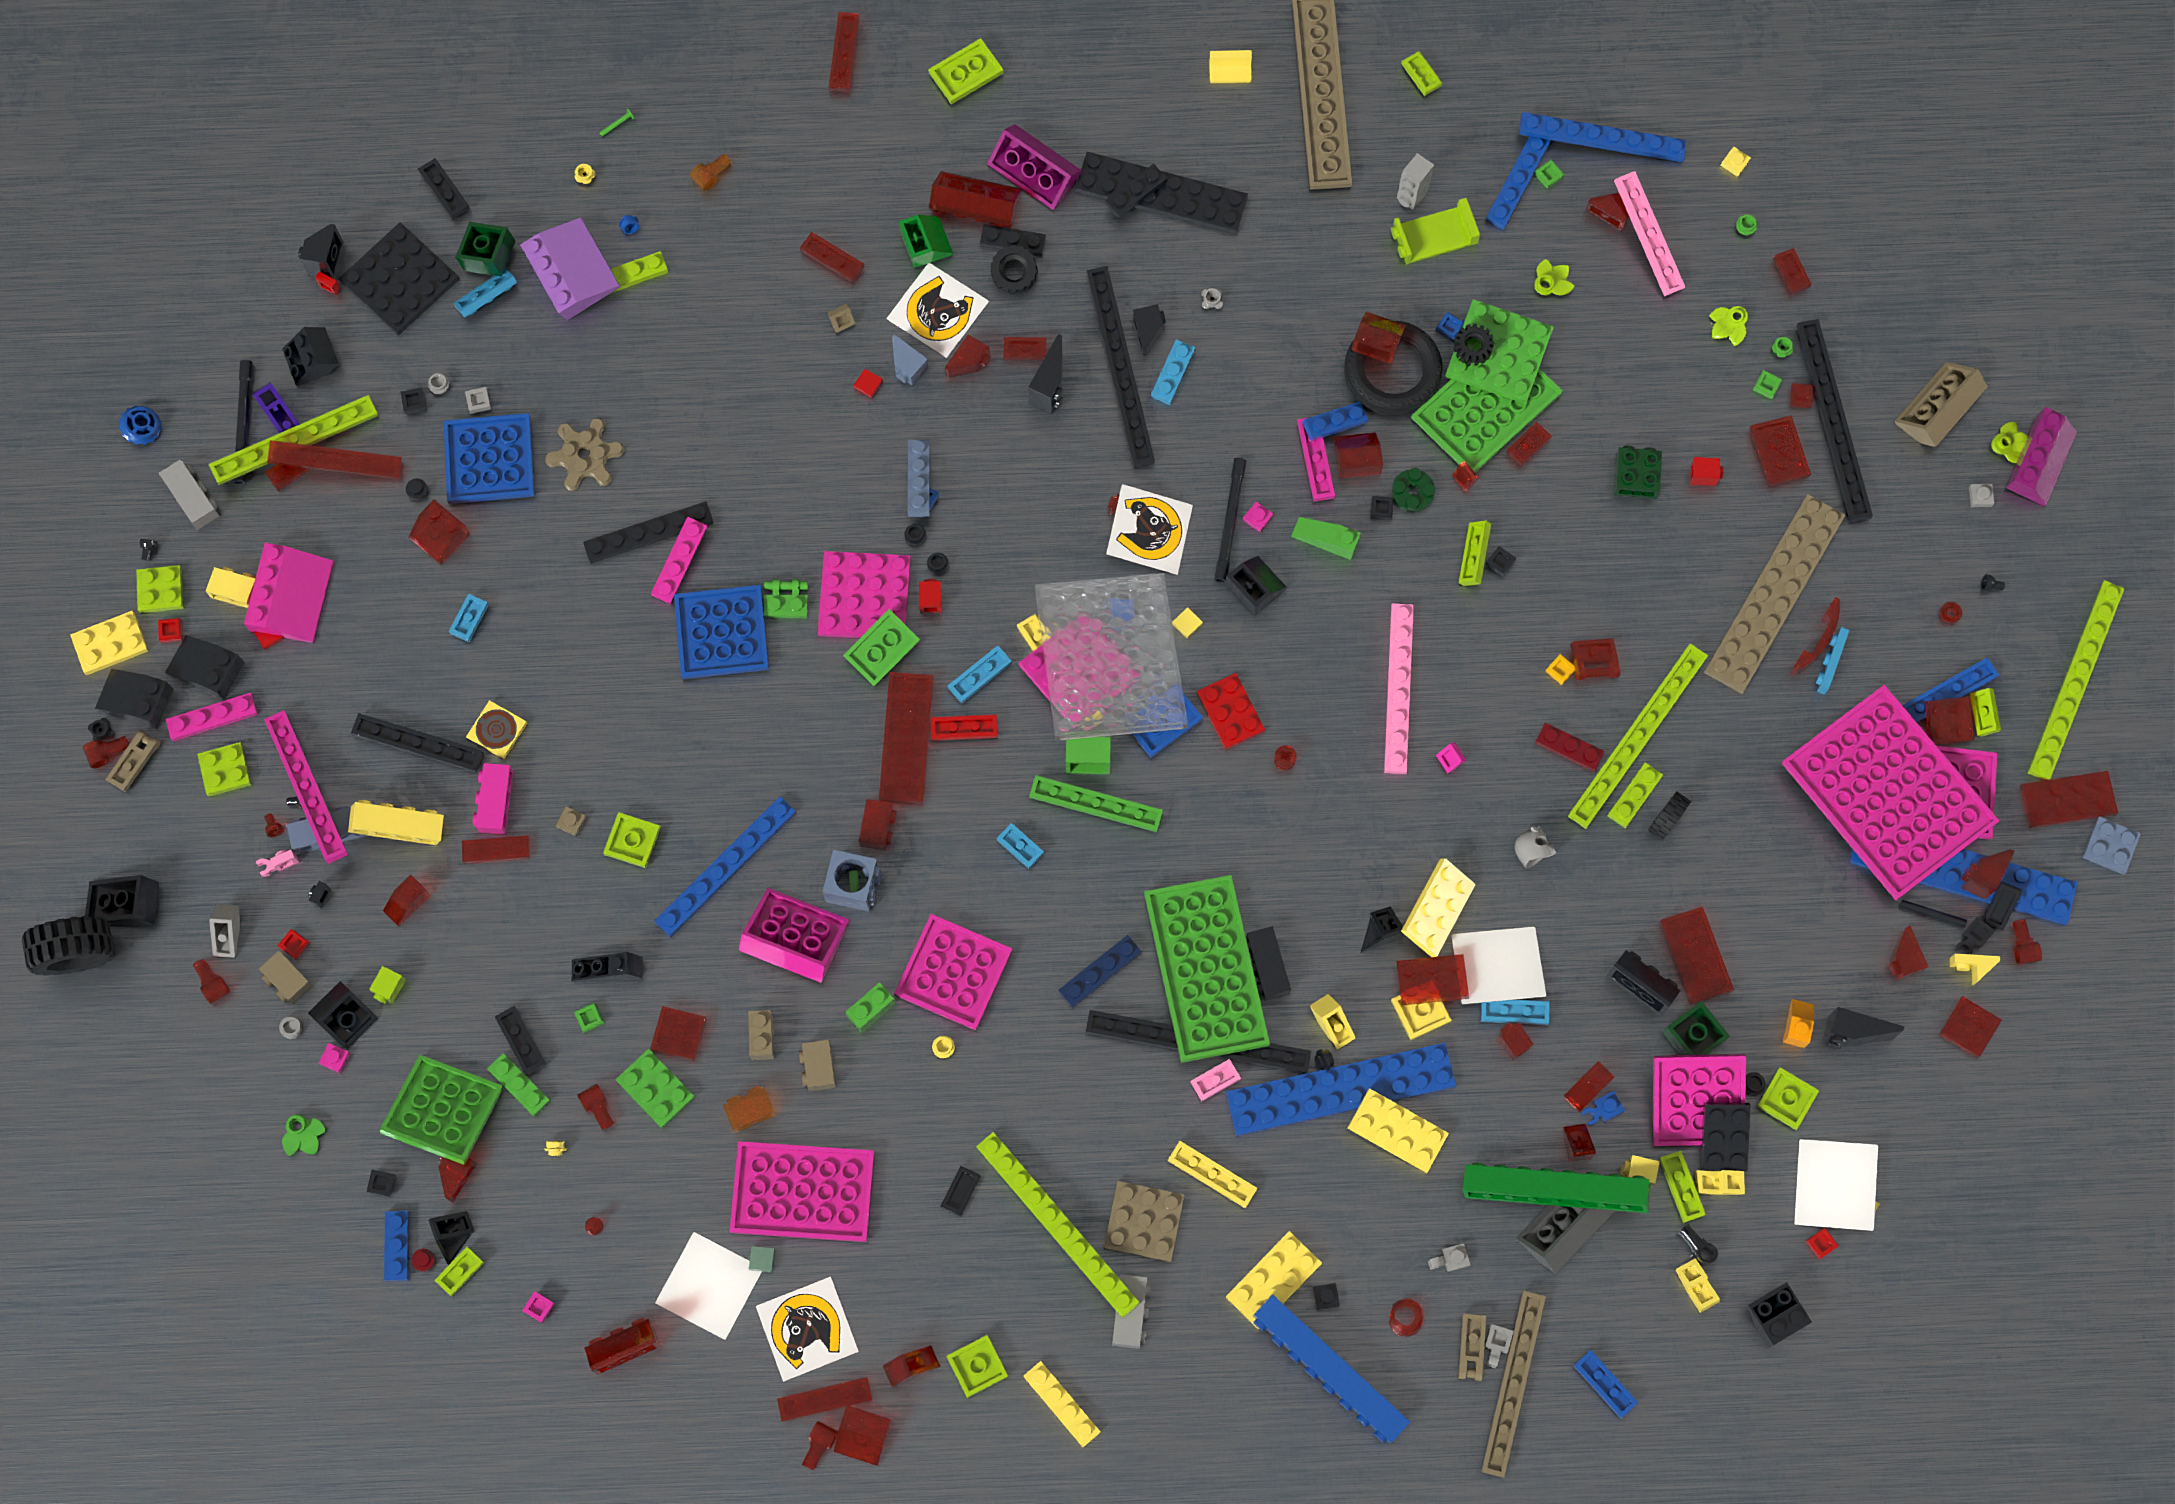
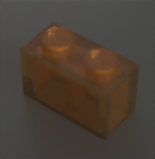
[723,1086,777,1133]

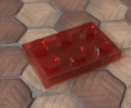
[1749,415,1811,487]
[1396,954,1469,1005]

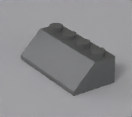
[1516,1205,1615,1274]

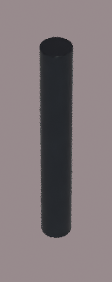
[1899,900,1967,928]

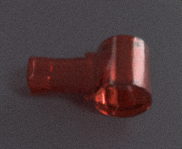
[83,736,129,769]
[2012,919,2042,965]
[193,959,230,1004]
[577,1084,614,1130]
[802,1421,838,1470]

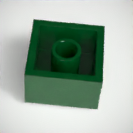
[455,222,516,277]
[1662,1001,1730,1055]

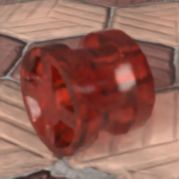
[1274,745,1296,771]

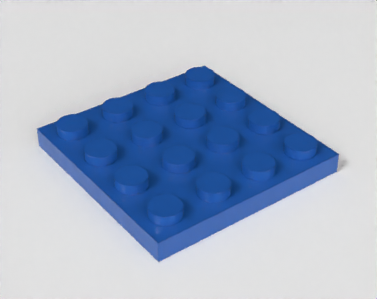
[443,413,535,504]
[674,585,769,679]

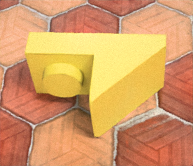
[1950,954,2000,985]

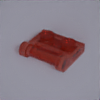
[1570,638,1620,681]

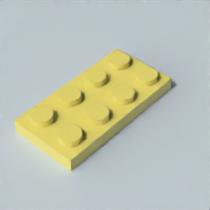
[1401,858,1476,957]
[1347,1089,1449,1173]
[1225,1231,1322,1330]

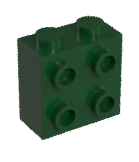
[1614,446,1662,499]

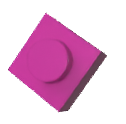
[1243,502,1273,532]
[1436,742,1467,773]
[319,1043,350,1073]
[522,1291,555,1324]

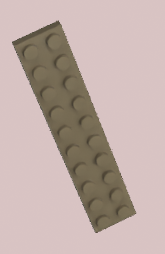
[1292,0,1352,190]
[1704,494,1845,694]

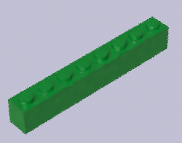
[1463,1163,1651,1213]

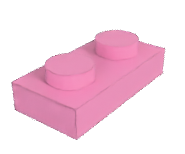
[1190,1059,1241,1102]

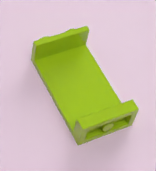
[1391,198,1480,264]

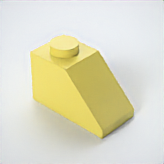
[1310,994,1355,1050]

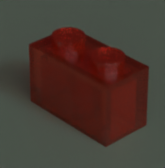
[859,799,897,851]

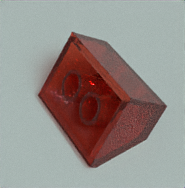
[584,1318,662,1375]

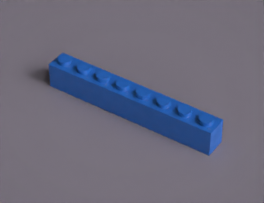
[1252,1294,1410,1443]

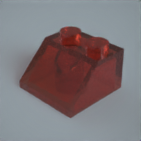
[1352,311,1406,364]
[1333,432,1383,478]
[408,499,470,565]
[1961,849,2015,900]
[833,1405,892,1466]

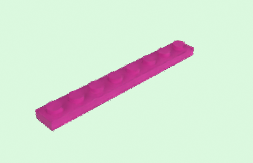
[264,710,348,864]

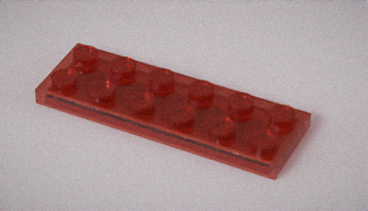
[879,672,934,804]

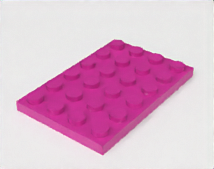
[730,1141,874,1242]

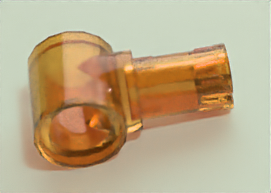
[689,154,731,191]

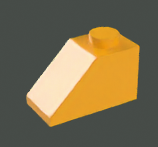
[1783,999,1814,1048]

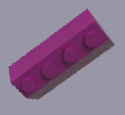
[987,124,1082,210]
[2006,407,2077,506]

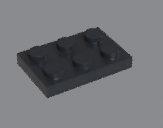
[1701,1102,1751,1171]

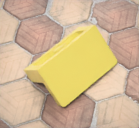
[1209,50,1252,83]

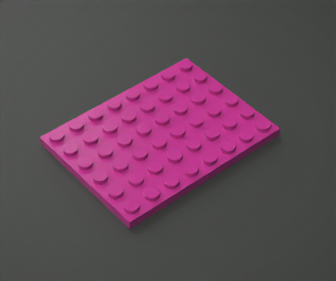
[1782,685,1999,900]

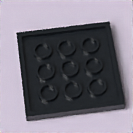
[339,222,460,336]

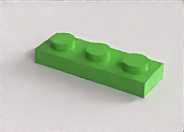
[487,1053,551,1117]

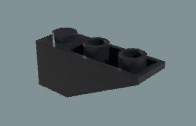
[571,952,643,982]

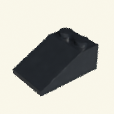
[1028,334,1063,414]
[165,635,244,700]
[95,669,173,729]
[85,875,159,927]
[1822,1007,1904,1049]

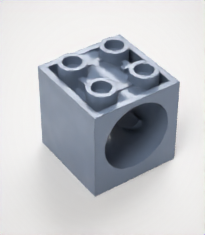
[823,850,882,912]

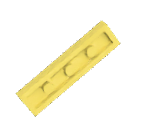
[1168,1141,1258,1209]
[1023,1361,1101,1448]

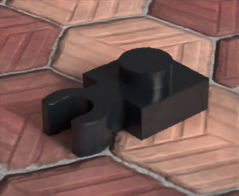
[1955,917,1995,955]

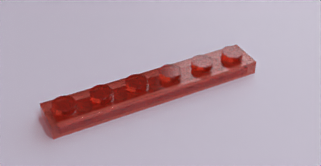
[267,440,401,480]

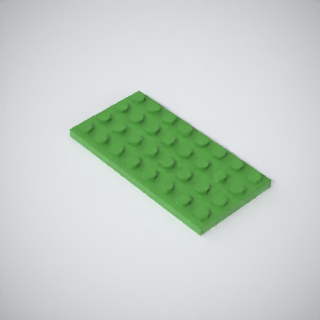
[1144,875,1270,1063]

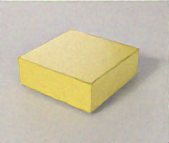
[1172,607,1203,639]

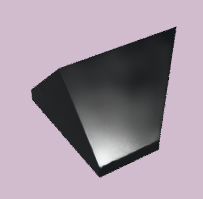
[1360,906,1404,953]
[428,1211,474,1266]

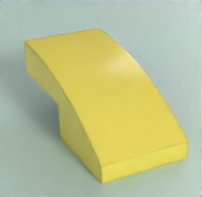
[1694,1170,1745,1195]
[1676,1258,1720,1313]

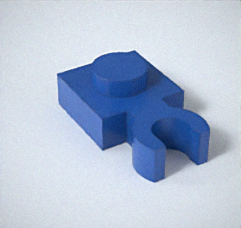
[1581,1091,1625,1126]

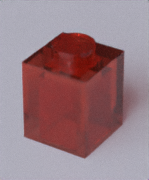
[1497,1022,1534,1060]

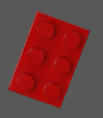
[1197,673,1265,750]

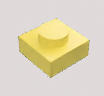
[1721,147,1751,177]

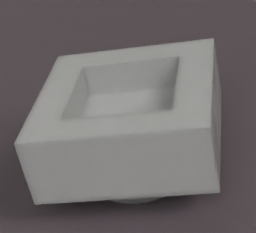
[465,387,491,414]
[1969,484,1994,507]

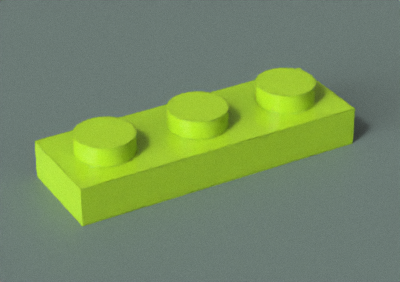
[611,251,669,292]
[1459,520,1491,586]
[1607,762,1663,829]
[1659,1150,1706,1223]

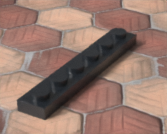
[583,501,714,564]
[351,713,484,773]

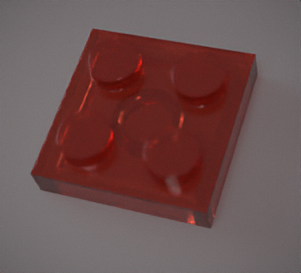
[1925,697,1974,745]
[1939,996,2002,1058]
[650,1006,706,1061]

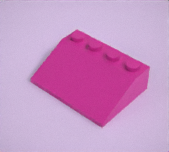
[244,543,334,643]
[739,888,850,983]

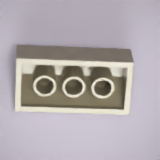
[1894,362,1988,447]

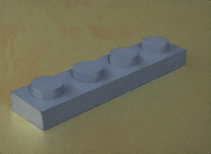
[907,440,930,517]

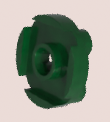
[1392,468,1435,512]

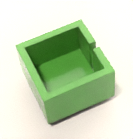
[1066,734,1111,774]

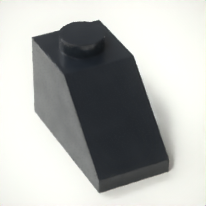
[1133,304,1166,356]

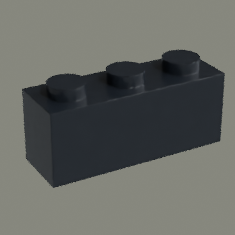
[1246,926,1291,1001]

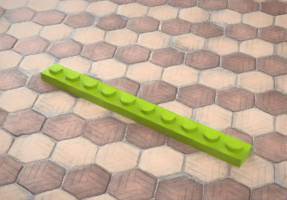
[2027,580,2125,782]
[1568,644,1708,829]
[976,1132,1141,1319]

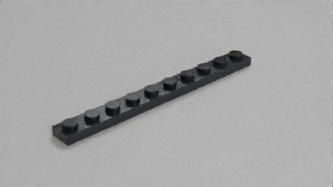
[1087,266,1155,467]
[1796,319,1873,523]
[1086,1010,1311,1074]

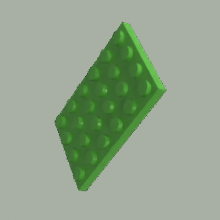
[1411,368,1563,477]

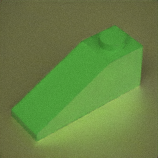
[1291,517,1361,560]

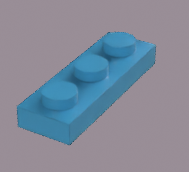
[453,269,517,318]
[1151,340,1195,405]
[1816,627,1849,695]
[947,645,1012,704]
[1481,1000,1549,1025]

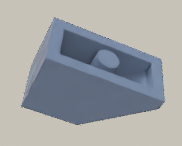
[892,334,928,385]

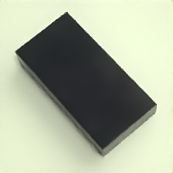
[1982,881,2022,930]
[940,1166,981,1217]

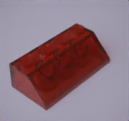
[929,171,1022,227]

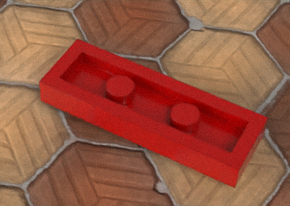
[931,714,998,741]

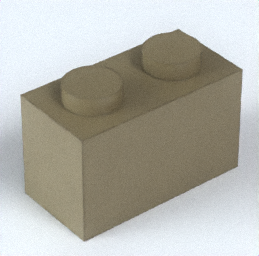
[259,951,313,1004]
[748,1010,774,1060]
[799,1039,836,1091]

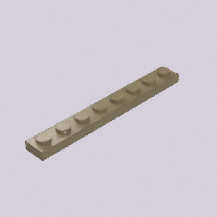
[1481,1291,1546,1478]

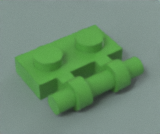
[763,579,808,618]

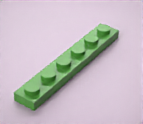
[1029,775,1163,832]

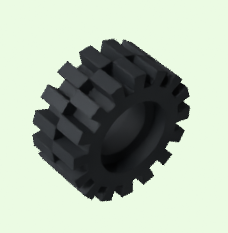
[1454,324,1494,366]

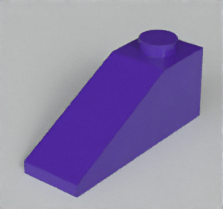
[251,382,300,433]

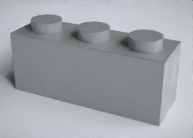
[1397,153,1434,210]
[159,459,219,530]
[1112,1274,1151,1349]

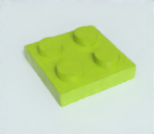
[136,565,184,613]
[197,742,252,797]
[603,812,661,868]
[1756,1067,1819,1130]
[946,1335,1008,1398]

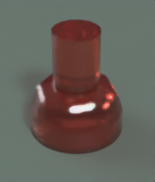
[264,813,284,838]
[585,1217,603,1236]

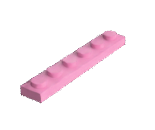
[1614,171,1685,297]

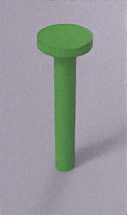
[599,108,635,136]

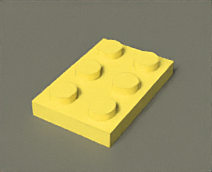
[70,611,148,676]

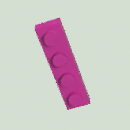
[1297,417,1335,502]
[651,517,707,605]
[166,693,258,742]

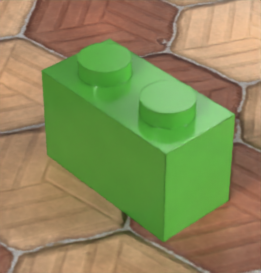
[846,982,896,1033]

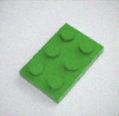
[843,609,921,686]
[615,1048,695,1129]

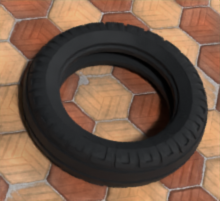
[1344,320,1443,415]

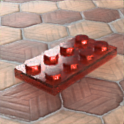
[2020,771,2118,828]
[1660,906,1734,1005]

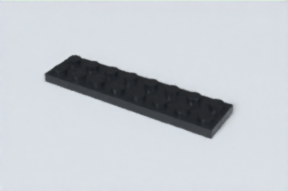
[1075,152,1248,234]

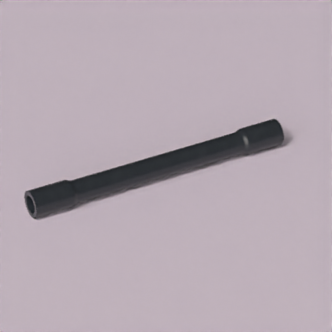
[232,360,253,485]
[1214,458,1247,583]

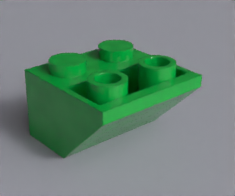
[898,215,953,268]

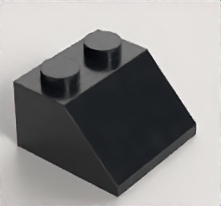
[298,224,344,279]
[308,981,378,1050]

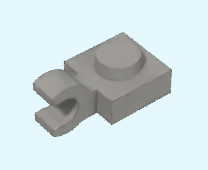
[1428,1243,1470,1272]
[1485,1324,1514,1368]

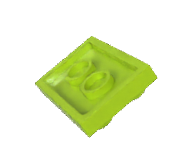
[928,38,1004,105]

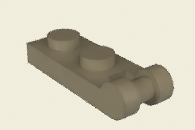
[105,730,161,792]
[1458,1313,1486,1381]

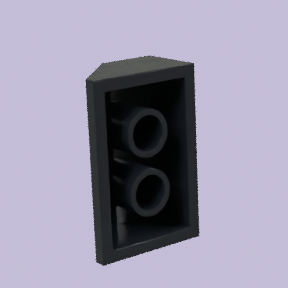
[1607,950,1681,1016]

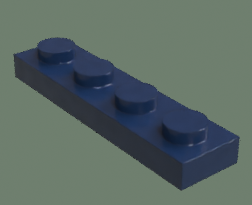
[1058,935,1142,1009]

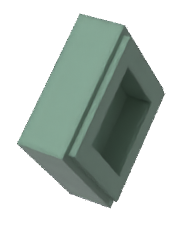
[749,1246,775,1273]

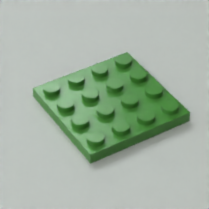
[1445,299,1554,404]
[380,1055,503,1165]

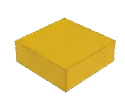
[1546,654,1577,685]

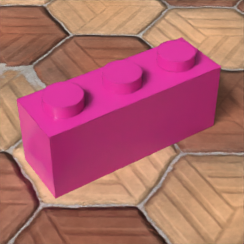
[473,763,513,835]

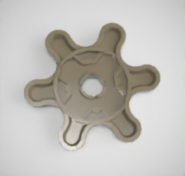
[545,418,625,491]

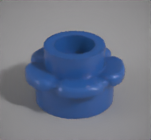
[619,215,639,234]

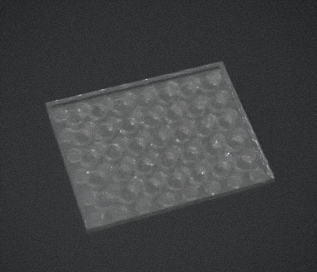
[1035,573,1188,741]

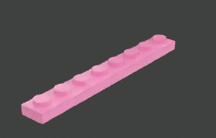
[1384,603,1414,774]

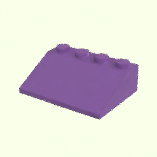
[520,217,620,320]

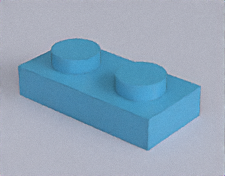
[449,594,489,642]
[996,823,1044,869]

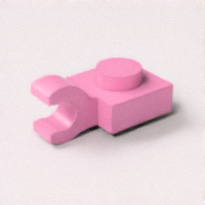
[256,850,299,877]

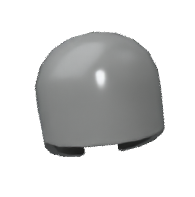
[1514,826,1557,869]

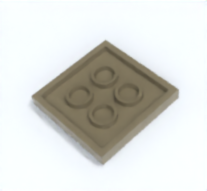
[1104,1181,1184,1263]

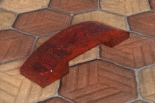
[1790,597,1840,676]

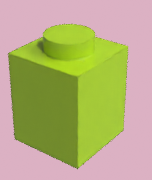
[369,966,406,1004]

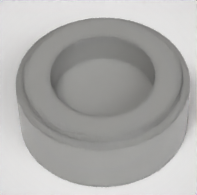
[279,1016,303,1039]

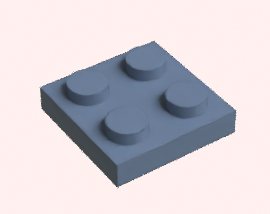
[2082,816,2141,875]

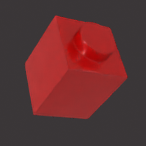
[1691,457,1724,486]
[919,579,942,613]

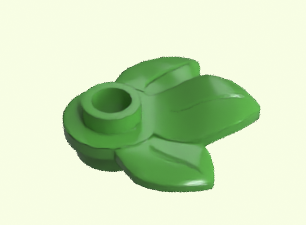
[282,1114,326,1156]

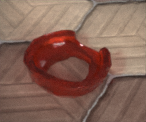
[1389,1299,1424,1336]

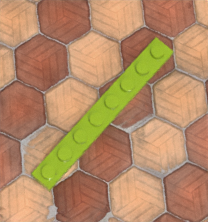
[209,395,378,485]

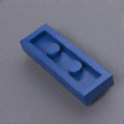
[1302,402,1369,441]
[384,1211,409,1281]
[1573,1350,1639,1419]

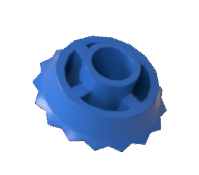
[119,405,162,445]

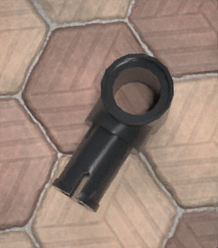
[1678,1224,1718,1266]

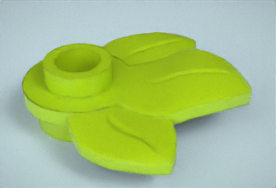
[1534,259,1574,296]
[1709,306,1748,346]
[1991,422,2028,463]

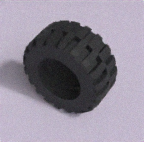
[22,916,115,975]

